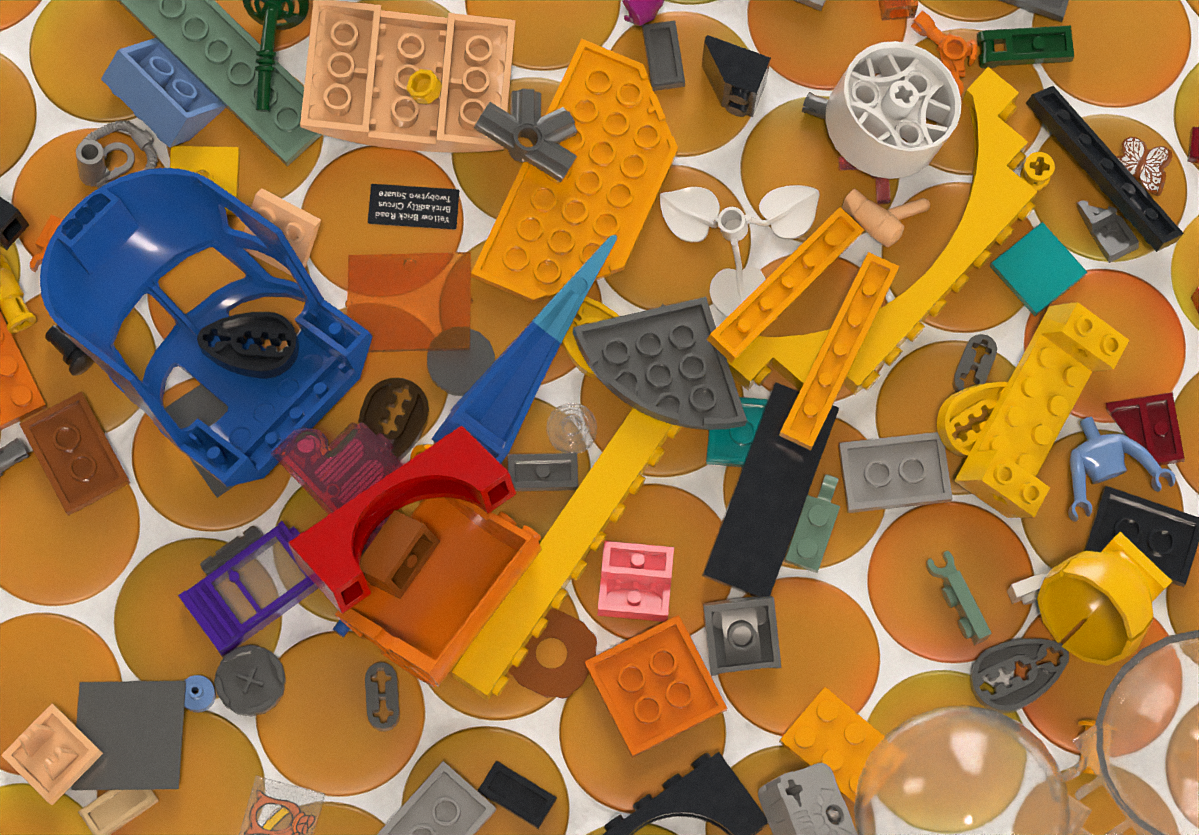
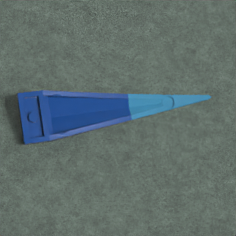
[431,235,617,464]

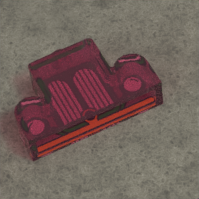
[270,422,403,551]

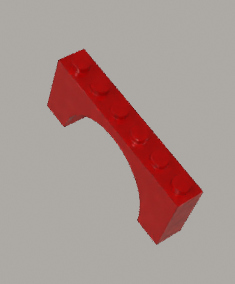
[288,426,516,614]

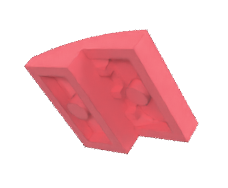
[597,541,674,622]

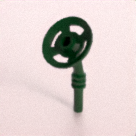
[243,0,309,112]

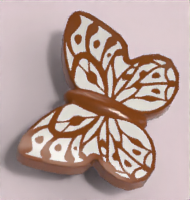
[1117,137,1173,196]

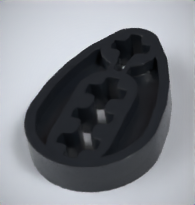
[197,312,299,379]

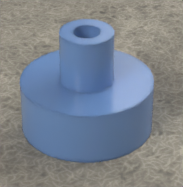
[184,675,216,713]

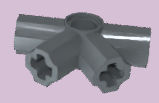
[474,88,577,183]

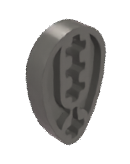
[970,638,1069,714]

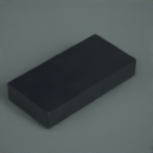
[478,761,557,830]

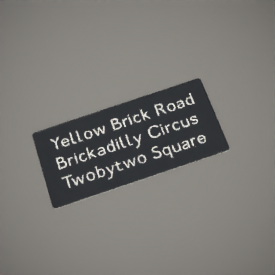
[368,184,460,230]

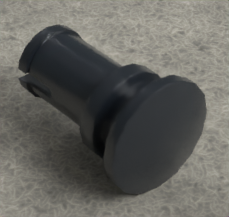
[45,325,95,376]

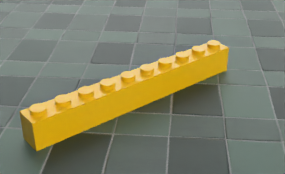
[452,408,682,701]

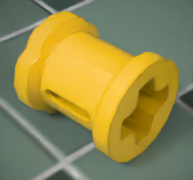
[1020,152,1055,191]

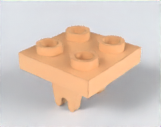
[243,189,321,276]
[1,704,103,805]

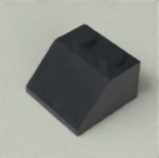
[702,35,771,117]

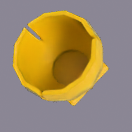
[1037,532,1172,666]

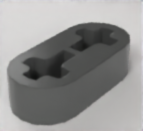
[952,334,997,393]
[365,662,400,732]

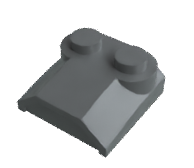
[703,596,782,676]

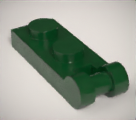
[976,25,1074,69]

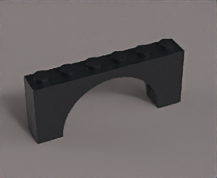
[603,752,769,835]

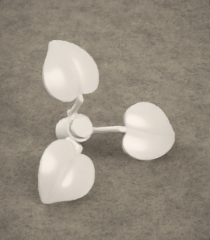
[660,185,820,317]

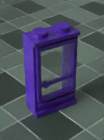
[178,521,318,657]

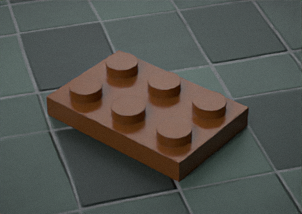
[19,391,130,516]

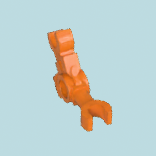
[911,11,978,97]

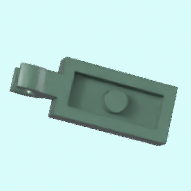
[784,474,840,573]
[926,551,992,646]

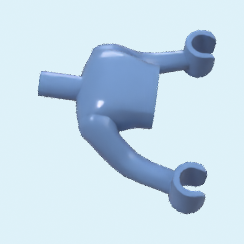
[1068,417,1176,522]

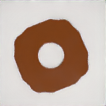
[508,609,597,699]

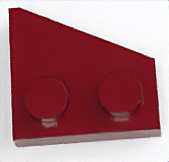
[1106,392,1185,466]

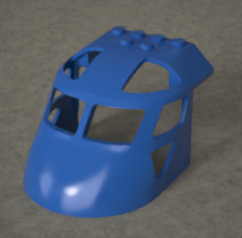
[40,168,373,487]

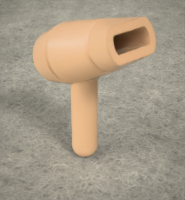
[842,189,930,247]

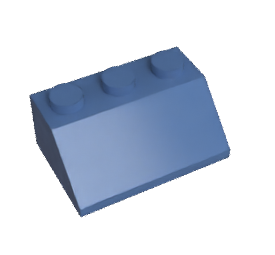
[101,38,226,148]

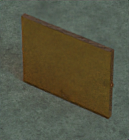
[345,252,473,352]

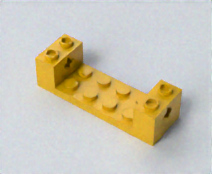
[955,302,1129,518]

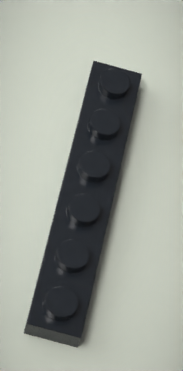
[1026,86,1184,252]

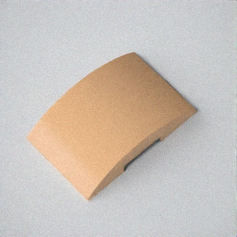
[300,0,516,153]

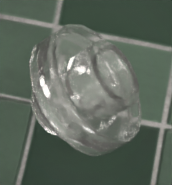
[546,403,597,454]

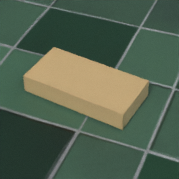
[78,790,159,835]

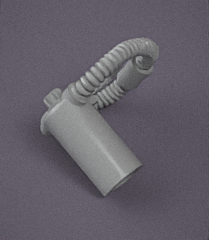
[76,120,158,188]

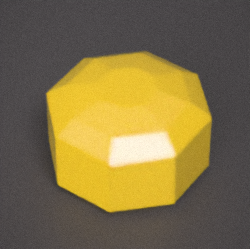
[406,69,442,104]

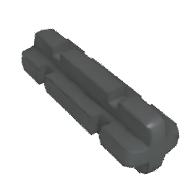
[200,526,263,576]

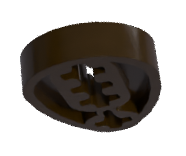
[357,378,429,467]

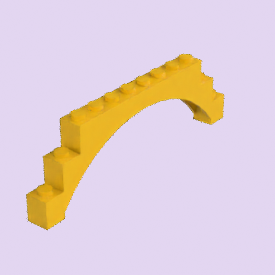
[726,67,1037,395]

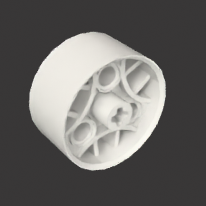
[825,41,961,179]

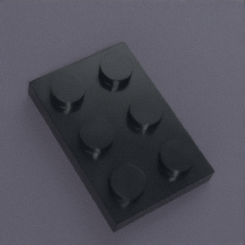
[1084,486,1199,587]

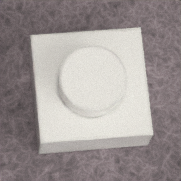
[1007,572,1046,605]

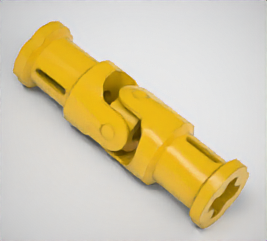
[0,255,37,334]

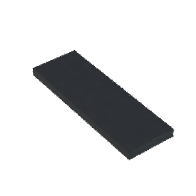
[702,382,839,597]

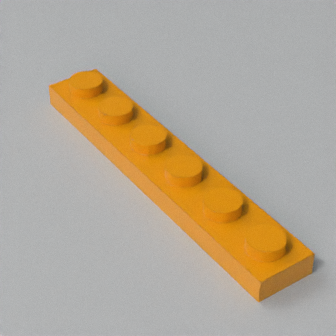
[706,207,864,363]
[779,252,900,450]

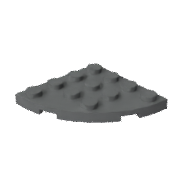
[573,297,747,430]

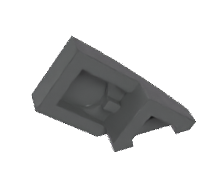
[1077,200,1139,263]

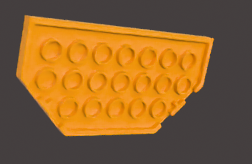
[471,38,678,304]

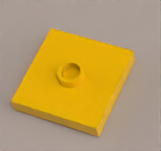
[170,146,240,215]

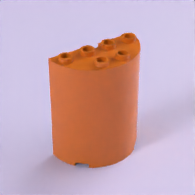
[335,497,542,687]

